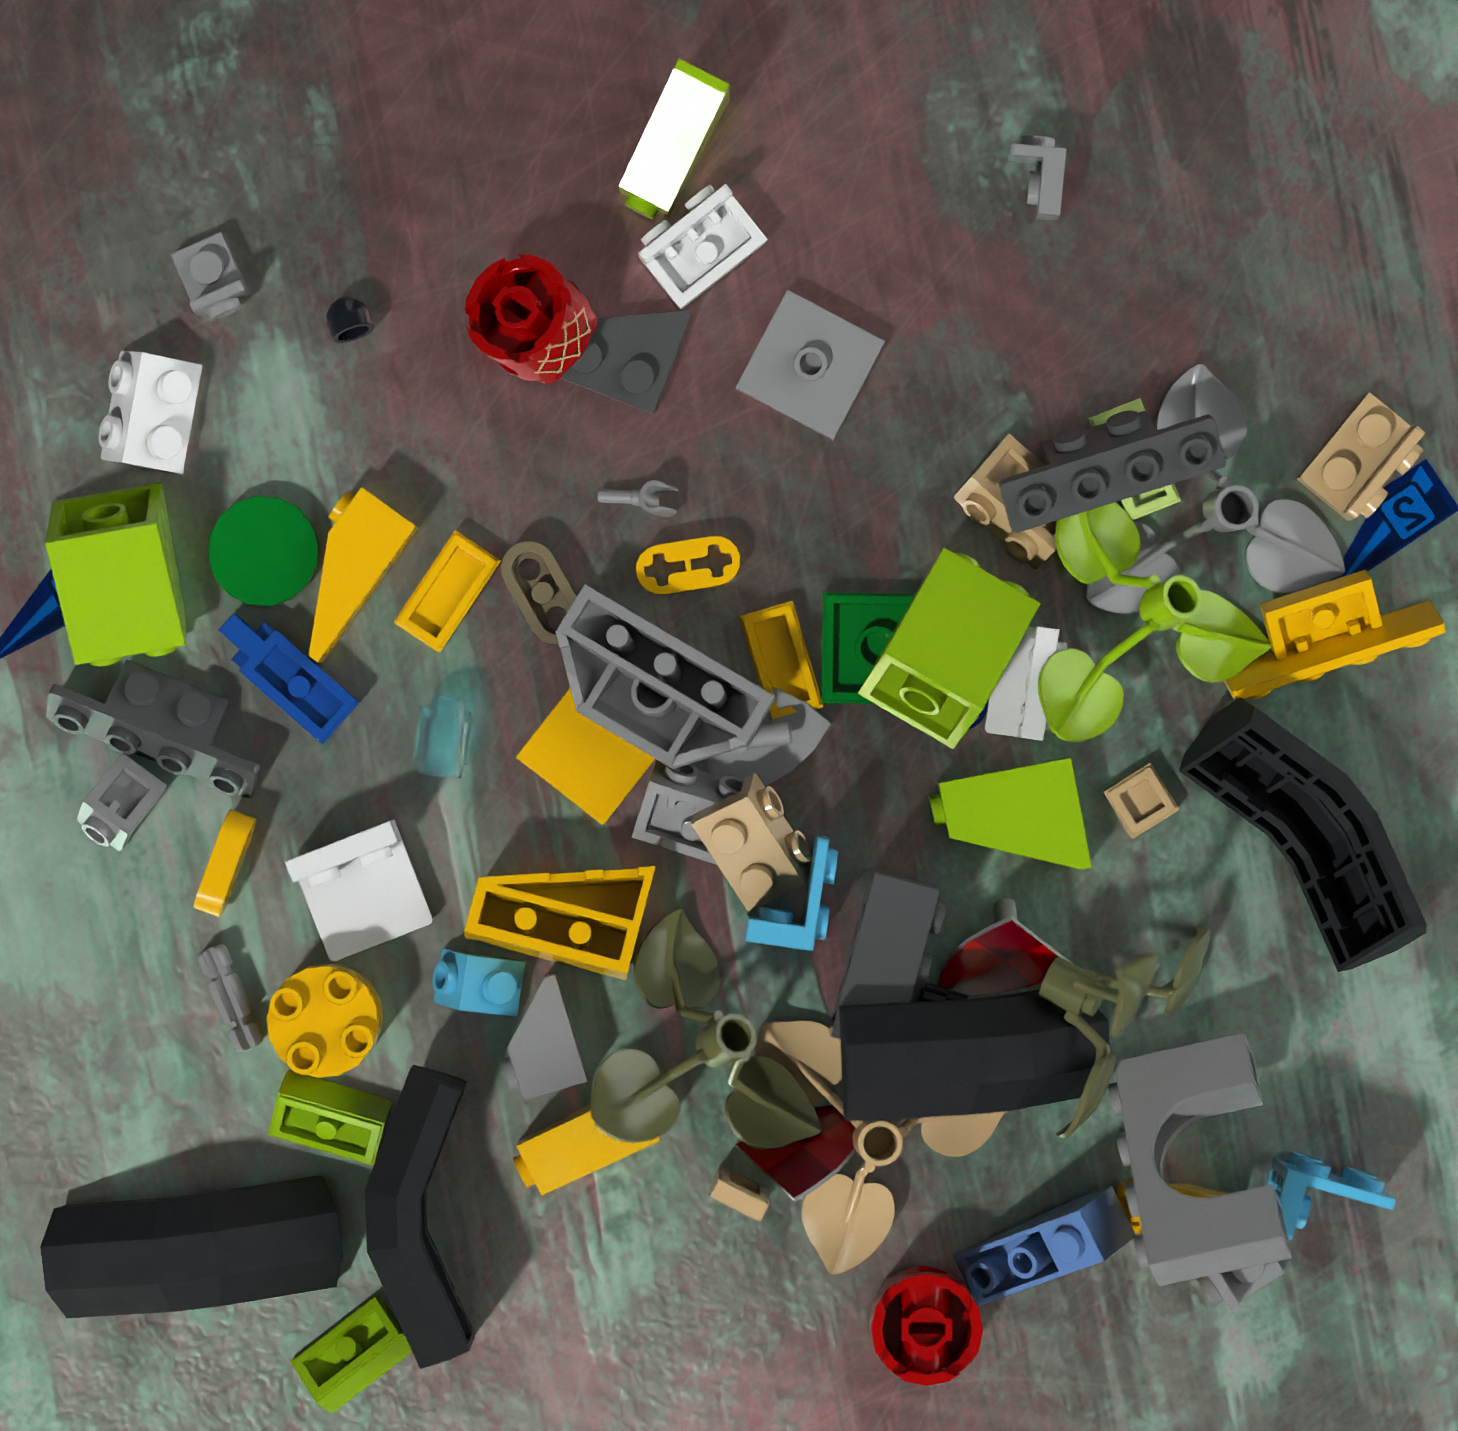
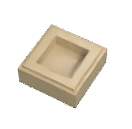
[1102,762,1180,839]

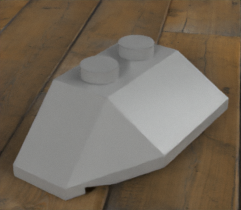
[555,584,776,769]

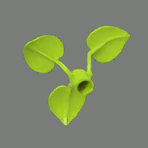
[1038,502,1272,742]

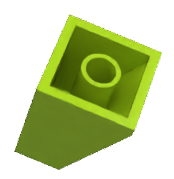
[45,482,187,667]
[857,547,1041,749]

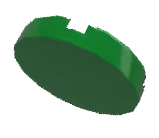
[208,496,319,606]

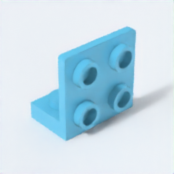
[743,834,838,951]
[1265,1151,1396,1240]

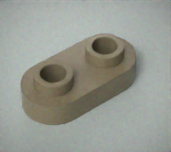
[501,541,577,645]

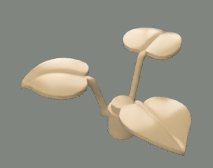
[755,1020,1006,1275]

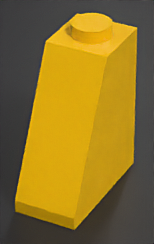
[513,1104,661,1196]

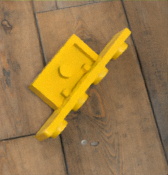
[1224,570,1446,700]

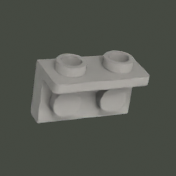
[632,760,744,865]

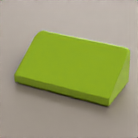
[268,1070,392,1166]
[290,1294,412,1413]

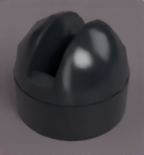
[326,297,375,343]

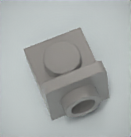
[1008,135,1067,221]
[170,232,250,321]
[77,753,167,852]
[1197,1261,1285,1313]

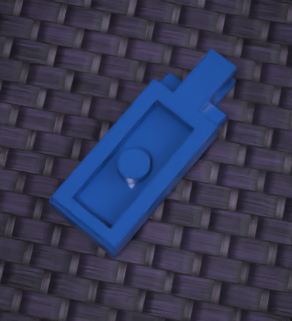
[218,613,360,744]

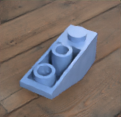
[953,1186,1136,1306]

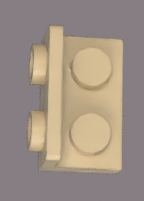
[1297,392,1426,521]
[954,434,1057,569]

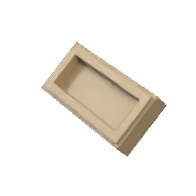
[710,1166,769,1222]

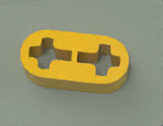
[636,536,740,595]
[194,809,257,918]

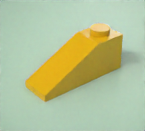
[308,487,419,663]

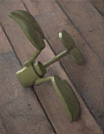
[591,909,822,1150]
[1039,925,1211,1139]

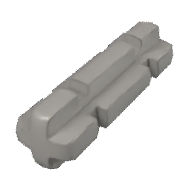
[198,944,264,1052]

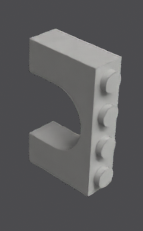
[1108,1032,1292,1286]

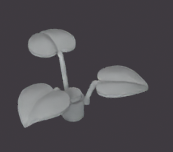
[1087,364,1345,614]

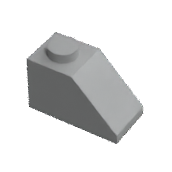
[501,971,589,1101]

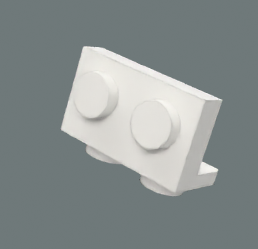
[638,184,768,310]
[99,351,202,474]
[984,626,1067,741]

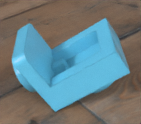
[432,948,526,1017]

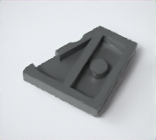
[560,310,692,415]

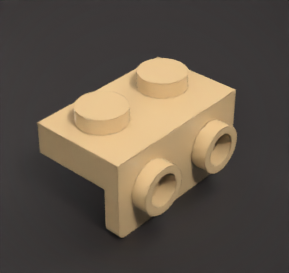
[691,773,812,912]

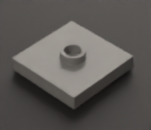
[735,289,885,440]

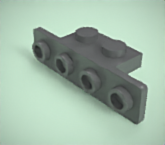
[998,410,1226,533]
[45,659,260,798]

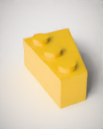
[464,866,656,980]

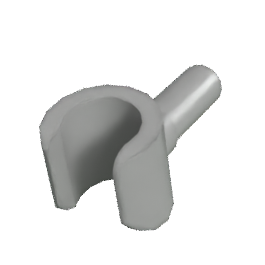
[597,480,679,518]

